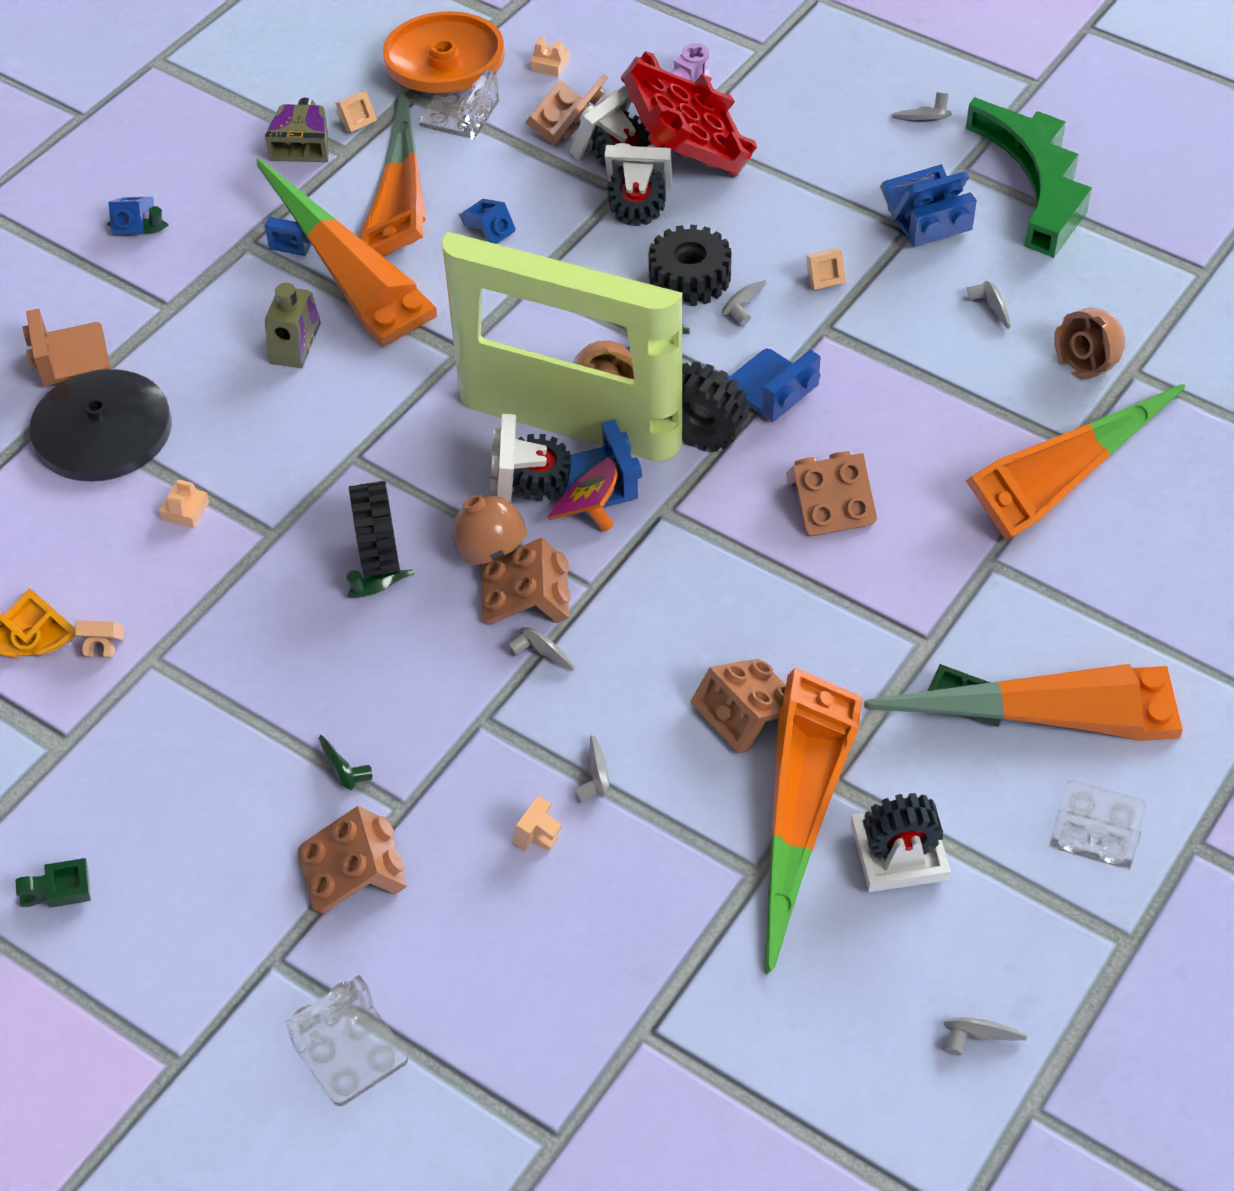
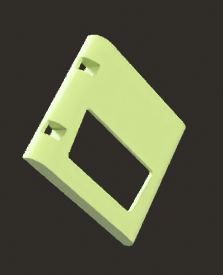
[442,231,682,461]

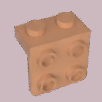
[22,308,111,387]
[786,451,877,536]
[481,537,570,625]
[298,806,407,914]

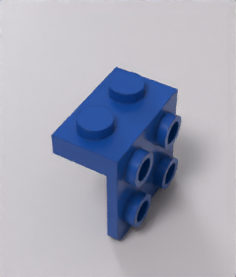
[880,164,969,221]
[888,192,977,247]
[727,348,821,422]
[561,419,642,515]

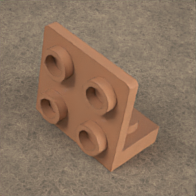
[525,73,608,146]
[690,659,786,753]

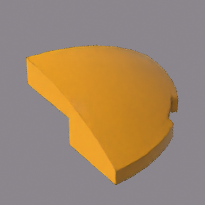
[0,588,76,658]

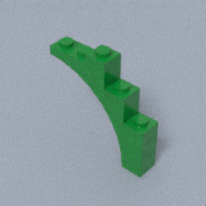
[966,97,1092,258]

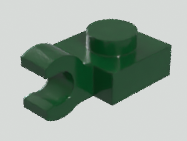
[15,858,91,908]

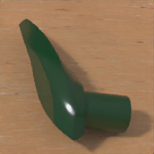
[107,206,169,234]
[346,569,414,598]
[319,735,373,790]

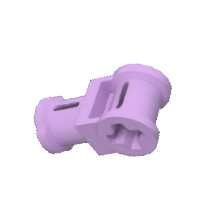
[670,43,709,82]

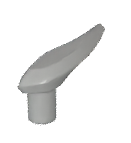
[892,92,952,120]
[722,280,766,326]
[967,281,1011,329]
[507,627,575,671]
[575,735,610,803]
[943,1017,1027,1056]

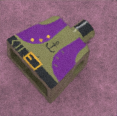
[265,97,329,162]
[265,283,321,368]

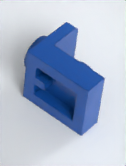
[108,196,154,234]
[459,199,516,244]
[264,217,312,256]

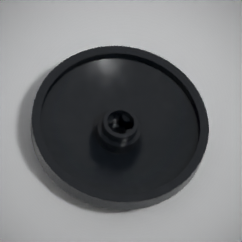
[29,369,172,482]

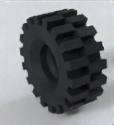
[648,224,732,306]
[682,362,750,452]
[349,481,400,577]

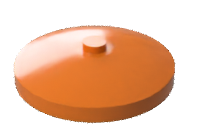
[383,11,505,93]

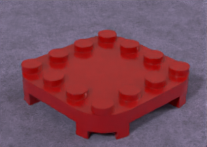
[621,51,757,176]

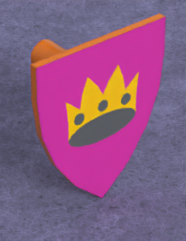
[547,457,618,532]

